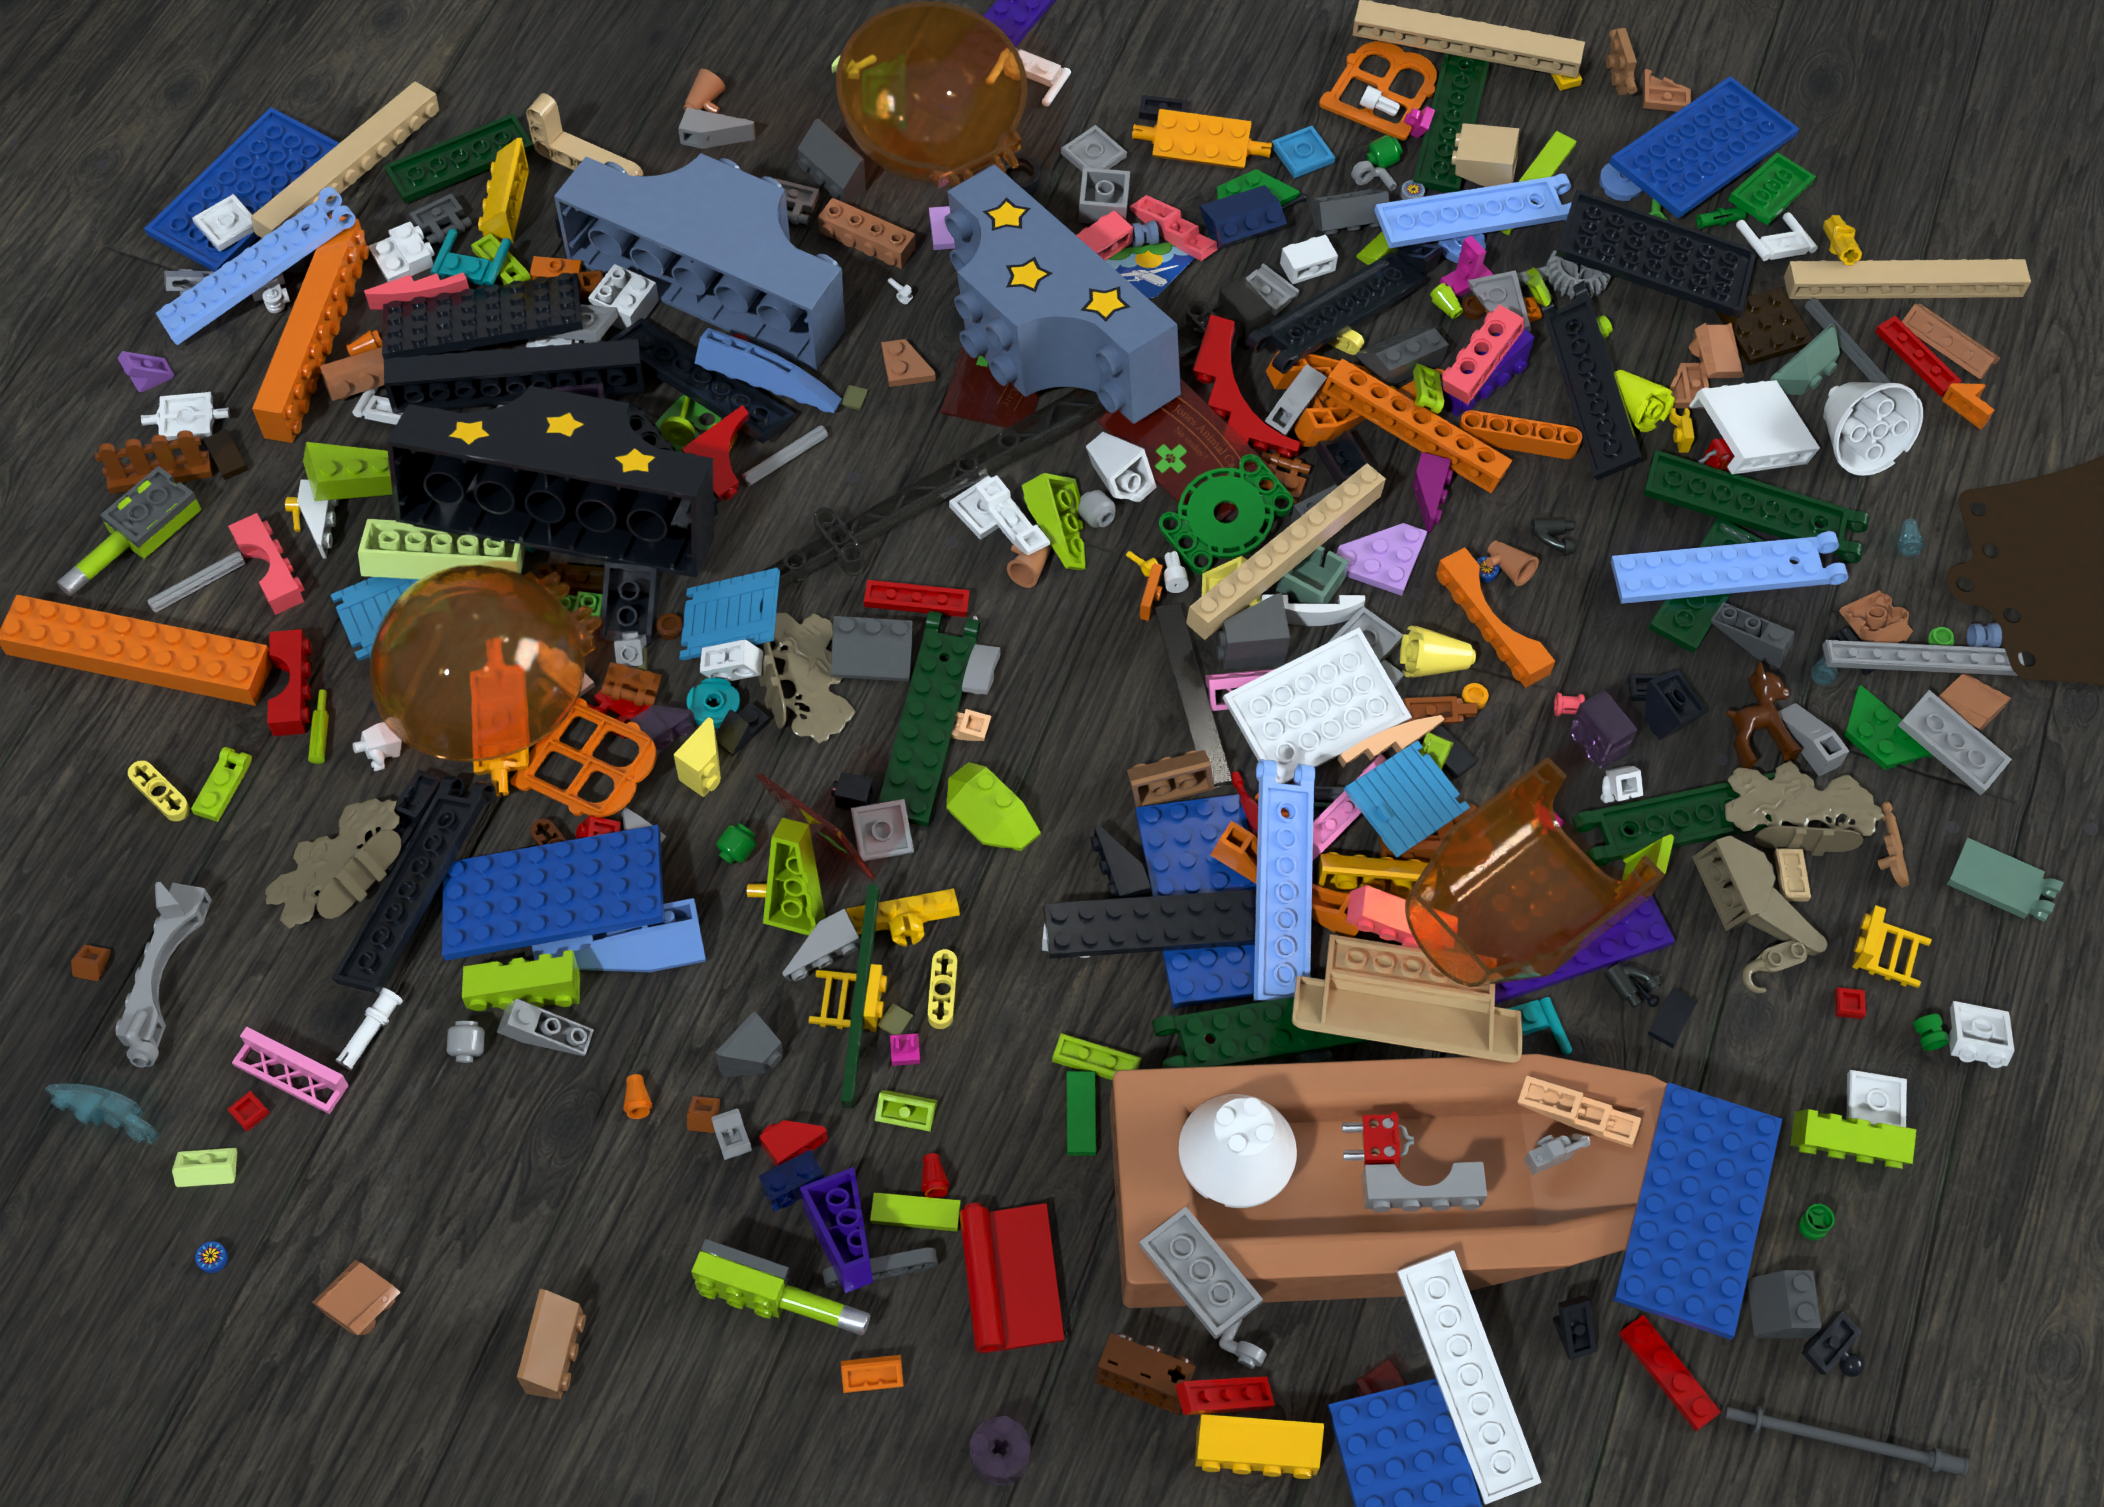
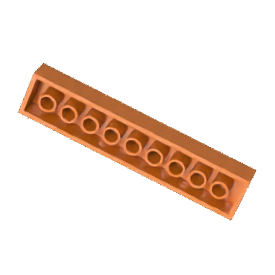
[252,214,369,443]
[0,595,273,706]

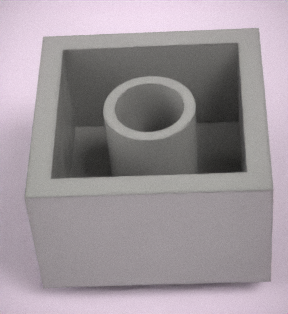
[1078,167,1130,224]

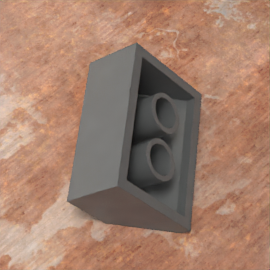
[798,118,866,204]
[1307,189,1389,234]
[1356,327,1449,386]
[831,616,912,681]

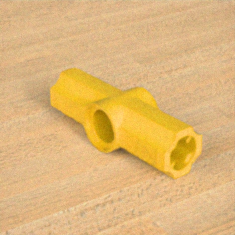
[1823,215,1862,265]

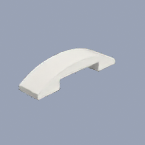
[975,475,1050,555]
[1261,595,1365,626]

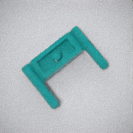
[430,228,512,286]
[1508,997,1572,1055]

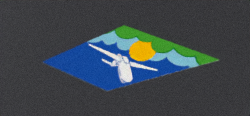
[1106,237,1210,298]

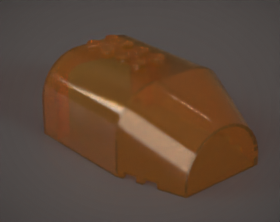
[1405,757,1665,987]

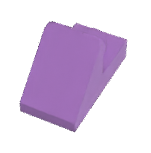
[118,351,174,392]

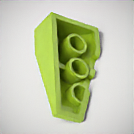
[1022,473,1086,571]

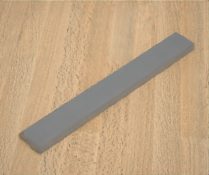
[1822,640,2025,676]

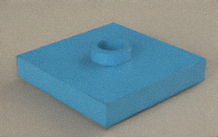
[1271,126,1335,178]

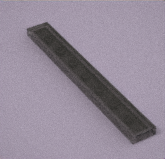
[1155,603,1232,788]

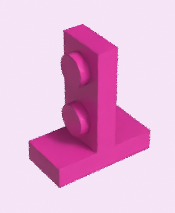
[1440,235,1493,298]

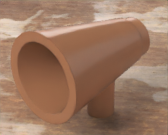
[683,69,725,114]
[1485,540,1539,586]
[1007,544,1051,588]

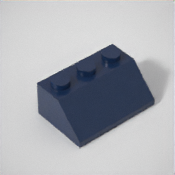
[1199,185,1287,251]

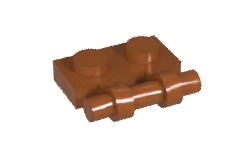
[1257,452,1311,503]
[601,662,662,707]

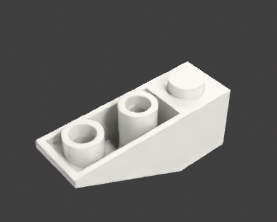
[297,480,339,558]

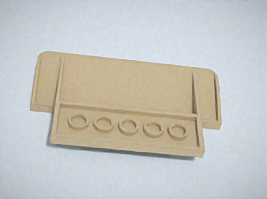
[1292,934,1522,1063]

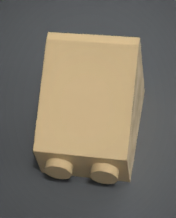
[1452,123,1519,187]

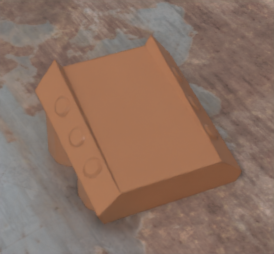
[1689,323,1744,378]
[1839,590,1913,643]
[1938,673,2012,731]
[312,1260,401,1335]

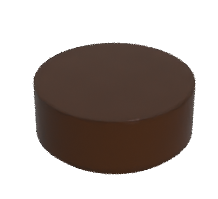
[1462,295,1486,320]
[656,613,683,640]

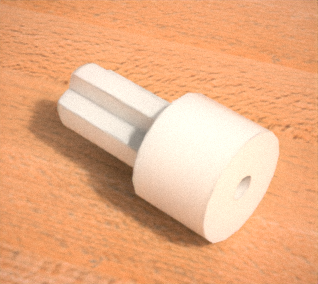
[1360,85,1400,116]
[1164,551,1189,593]

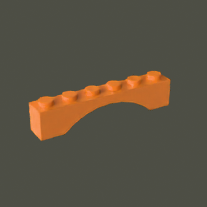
[1436,547,1555,688]
[1211,821,1359,938]

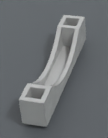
[115,883,212,1049]

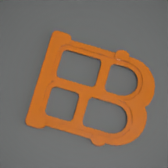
[1319,41,1437,141]
[511,696,657,817]

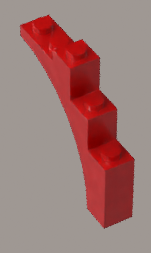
[1193,315,1300,458]

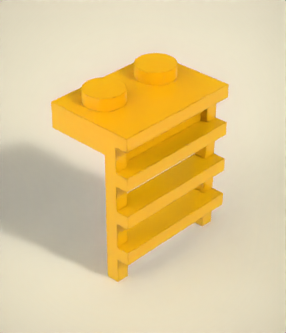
[1852,905,1932,988]
[809,964,887,1032]

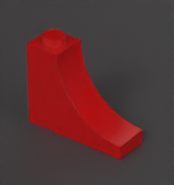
[682,405,749,502]

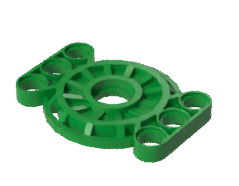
[1159,454,1293,575]

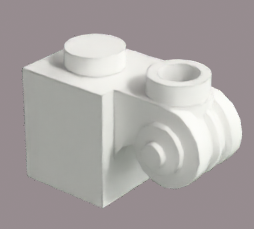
[252,273,290,313]

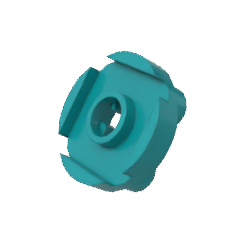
[687,678,741,729]

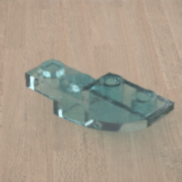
[45,1083,159,1144]

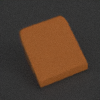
[578,270,603,301]
[71,945,111,981]
[687,1096,720,1133]

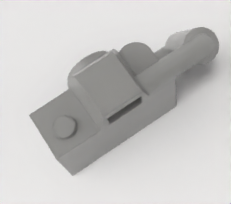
[164,269,214,295]
[1524,1133,1591,1175]

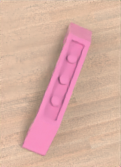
[1312,754,1387,861]

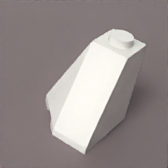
[1086,432,1157,502]

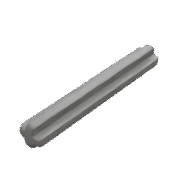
[742,426,828,486]
[147,551,245,612]

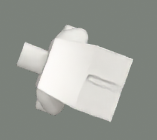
[353,720,402,771]
[1601,766,1643,803]

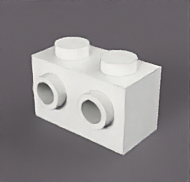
[1280,235,1338,284]

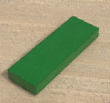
[1066,1071,1096,1156]

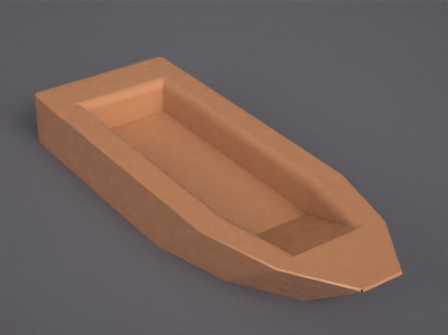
[1109,1054,1667,1308]

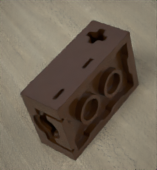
[1095,1333,1196,1415]

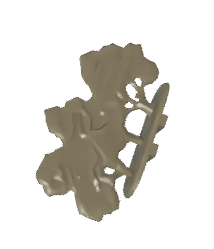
[758,613,855,743]
[1725,761,1884,856]
[265,798,401,929]

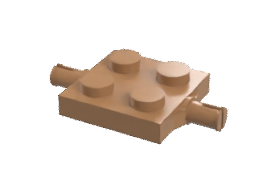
[1606,28,1638,95]

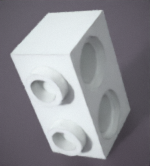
[700,640,763,682]

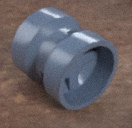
[1131,220,1159,247]
[1967,623,2002,648]

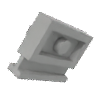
[1239,263,1299,316]

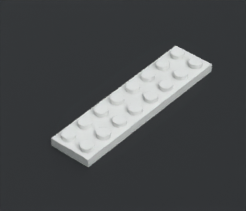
[1396,1250,1541,1505]

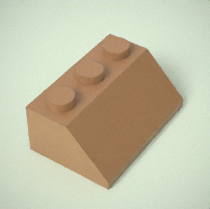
[1127,750,1214,807]
[517,1289,586,1400]

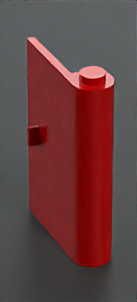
[959,1203,1065,1353]

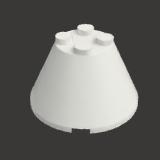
[1823,382,1923,476]
[1178,1094,1297,1208]

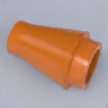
[346,329,382,356]
[623,1074,652,1119]

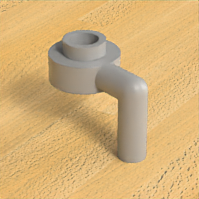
[1351,161,1397,191]
[125,1009,159,1068]
[1219,1319,1267,1369]

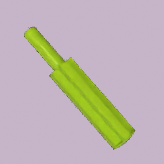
[308,689,329,764]

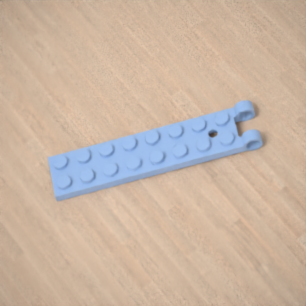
[1374,174,1572,248]
[156,187,355,345]
[1611,531,1849,604]
[1254,759,1315,1002]

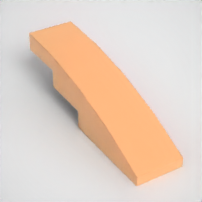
[1337,715,1444,768]
[1518,1076,1641,1148]

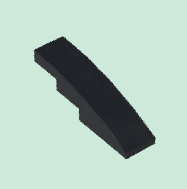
[385,769,442,876]

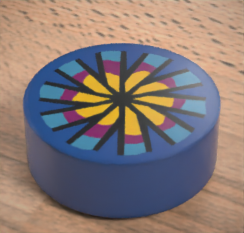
[1476,557,1499,583]
[195,1242,228,1273]

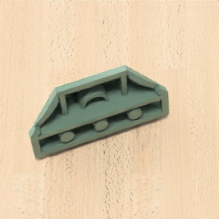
[1770,323,1840,395]

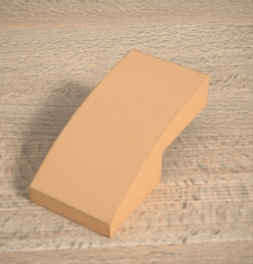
[952,709,991,741]

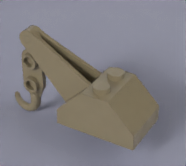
[1692,836,1827,994]

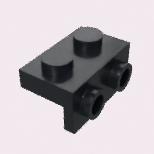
[1315,431,1371,486]

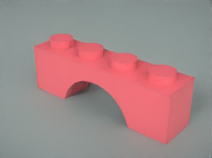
[228,513,304,615]

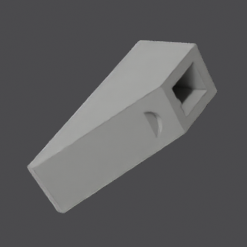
[678,108,756,149]
[1265,364,1327,437]
[1778,703,1849,776]
[782,909,861,982]
[497,999,594,1056]

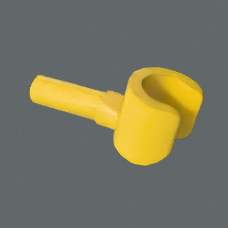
[285,497,301,532]
[1126,551,1158,577]

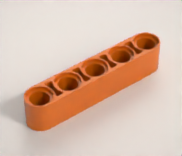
[1459,410,1582,459]

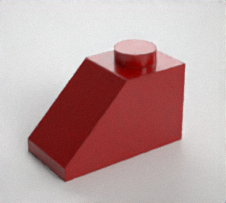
[759,1120,828,1173]

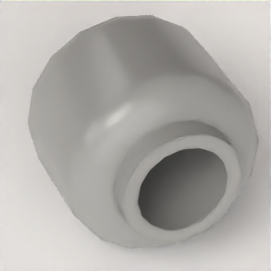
[1078,490,1116,528]
[447,1021,485,1063]

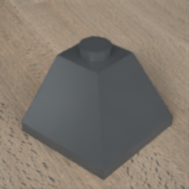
[715,1012,783,1077]

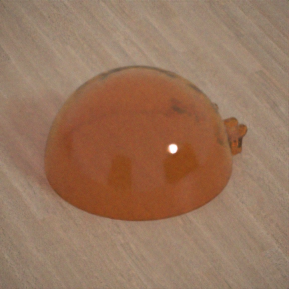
[836,1,1027,189]
[369,564,602,762]

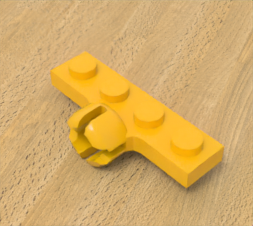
[846,889,960,947]

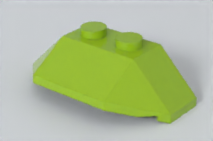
[946,762,1041,851]

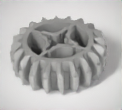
[1546,250,1611,300]

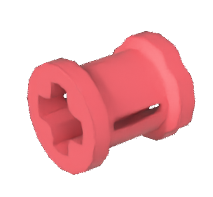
[1554,693,1585,718]

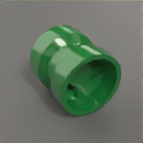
[1913,1014,1950,1051]
[1798,1204,1835,1241]

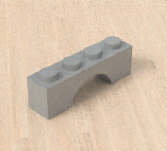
[1361,1162,1487,1212]

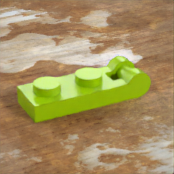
[471,233,531,285]
[1413,363,1444,414]
[191,747,252,822]

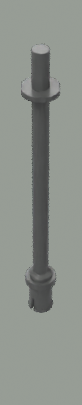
[1724,1406,1969,1477]

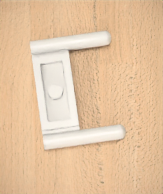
[989,47,1071,107]
[1736,212,1818,261]
[353,387,403,425]

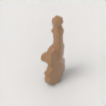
[1878,802,1910,888]

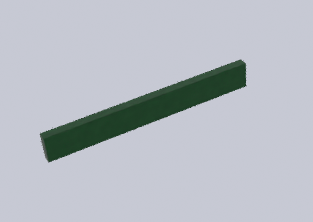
[841,884,880,1109]

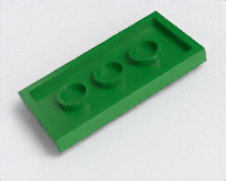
[1728,152,1816,225]

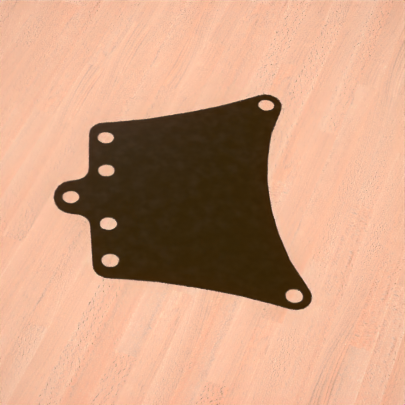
[1946,455,2104,686]

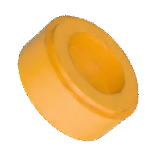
[1461,683,1489,710]

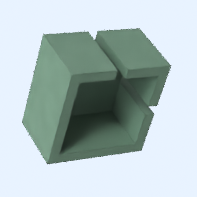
[1276,546,1349,604]

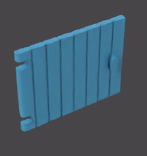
[679,568,780,660]
[331,577,456,661]
[1344,740,1471,858]

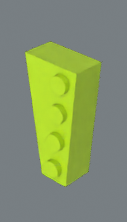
[462,950,580,1011]

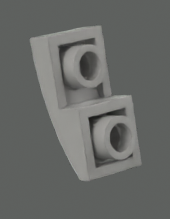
[962,644,1000,695]

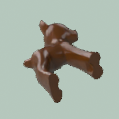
[1726,661,1803,769]

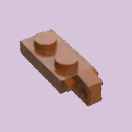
[1403,696,1477,725]

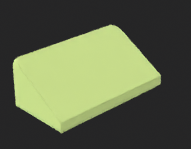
[172,1148,237,1187]

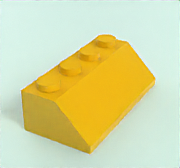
[478,138,529,243]
[1316,852,1433,904]
[1195,1414,1324,1479]

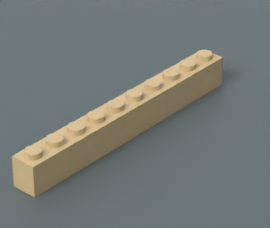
[1352,0,1585,78]
[251,81,439,238]
[1784,259,2031,299]
[1186,464,1386,640]

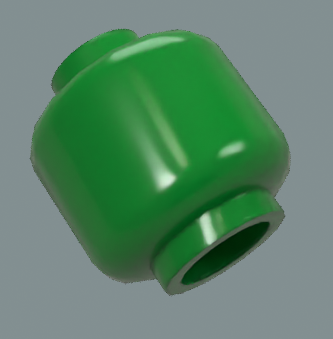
[1366,135,1403,169]
[716,823,757,865]

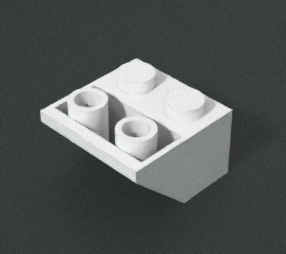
[588,264,659,330]

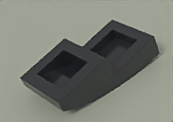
[1647,988,1698,1048]

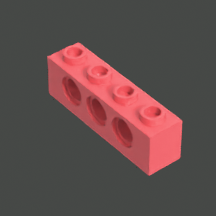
[1442,304,1524,405]

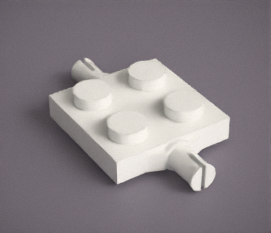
[141,392,230,441]

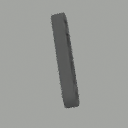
[823,1248,938,1288]

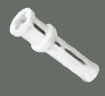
[336,988,403,1070]

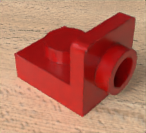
[576,815,621,839]

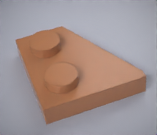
[1643,69,1691,112]
[881,339,936,387]
[1670,363,1709,408]

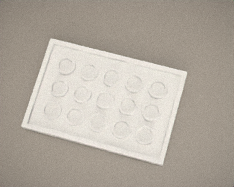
[1223,627,1412,784]

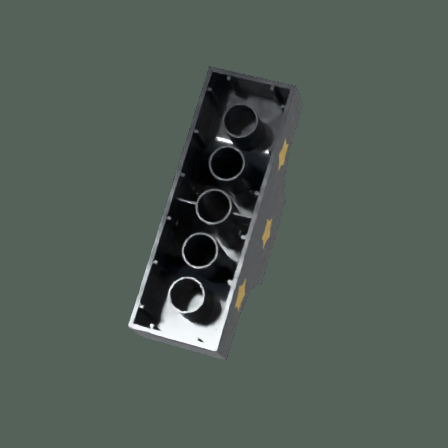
[386,386,714,578]

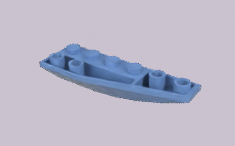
[695,328,842,413]
[532,898,706,972]

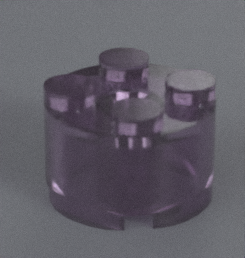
[970,1416,1031,1485]

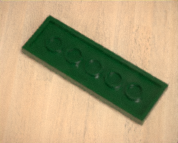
[384,113,535,204]
[1648,518,1764,653]

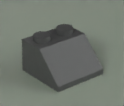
[1746,1270,1821,1339]

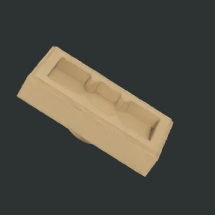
[1774,849,1811,902]

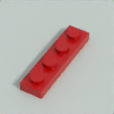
[1875,316,1961,397]
[864,580,970,617]
[1619,1315,1721,1432]
[1175,1376,1275,1415]

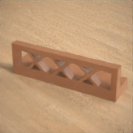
[1902,304,2000,379]

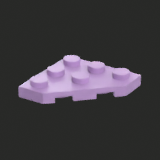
[1336,523,1427,596]

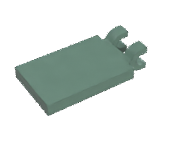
[1947,838,2064,922]

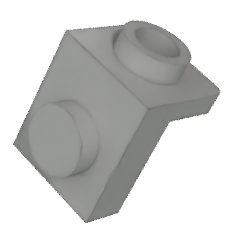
[614,631,647,666]
[711,1109,752,1160]

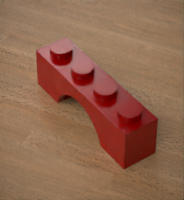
[267,629,311,736]

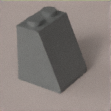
[1216,593,1290,670]

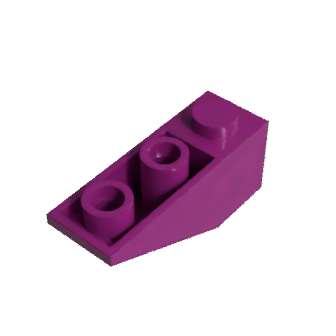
[1413,452,1453,533]

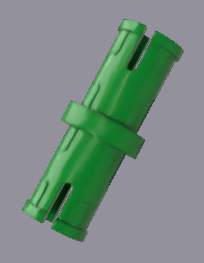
[1696,207,1746,229]

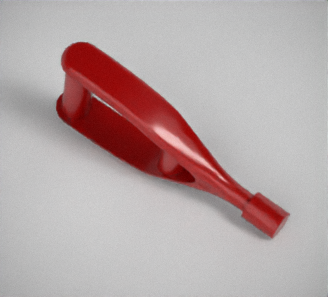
[1230,771,1258,839]

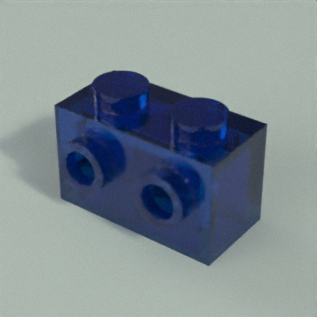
[758,1149,824,1212]

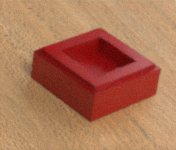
[1834,987,1866,1019]
[227,1091,270,1132]

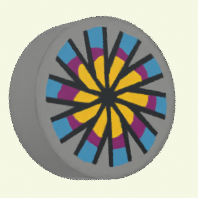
[1400,180,1425,200]

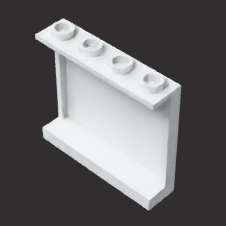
[1689,380,1820,474]

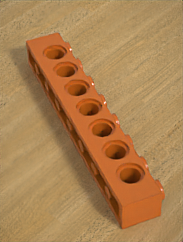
[1322,358,1512,494]

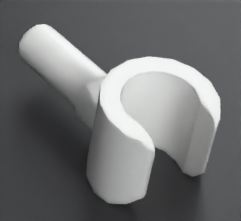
[888,278,913,305]

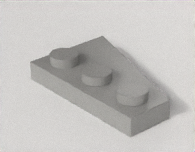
[1468,270,1531,332]

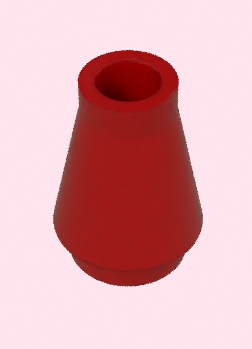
[921,1153,950,1198]

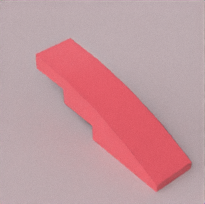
[1130,195,1218,261]
[364,273,469,309]

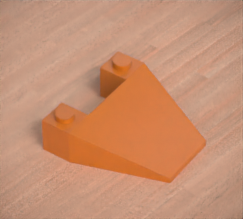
[1266,351,1372,447]

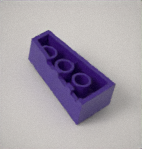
[1441,328,1534,417]
[800,1167,873,1293]

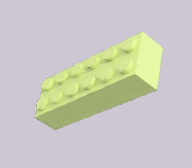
[358,519,526,585]

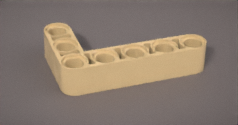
[526,93,644,176]

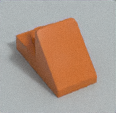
[1942,383,1995,430]

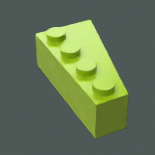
[303,442,393,501]
[763,818,825,935]
[1790,1109,1916,1169]

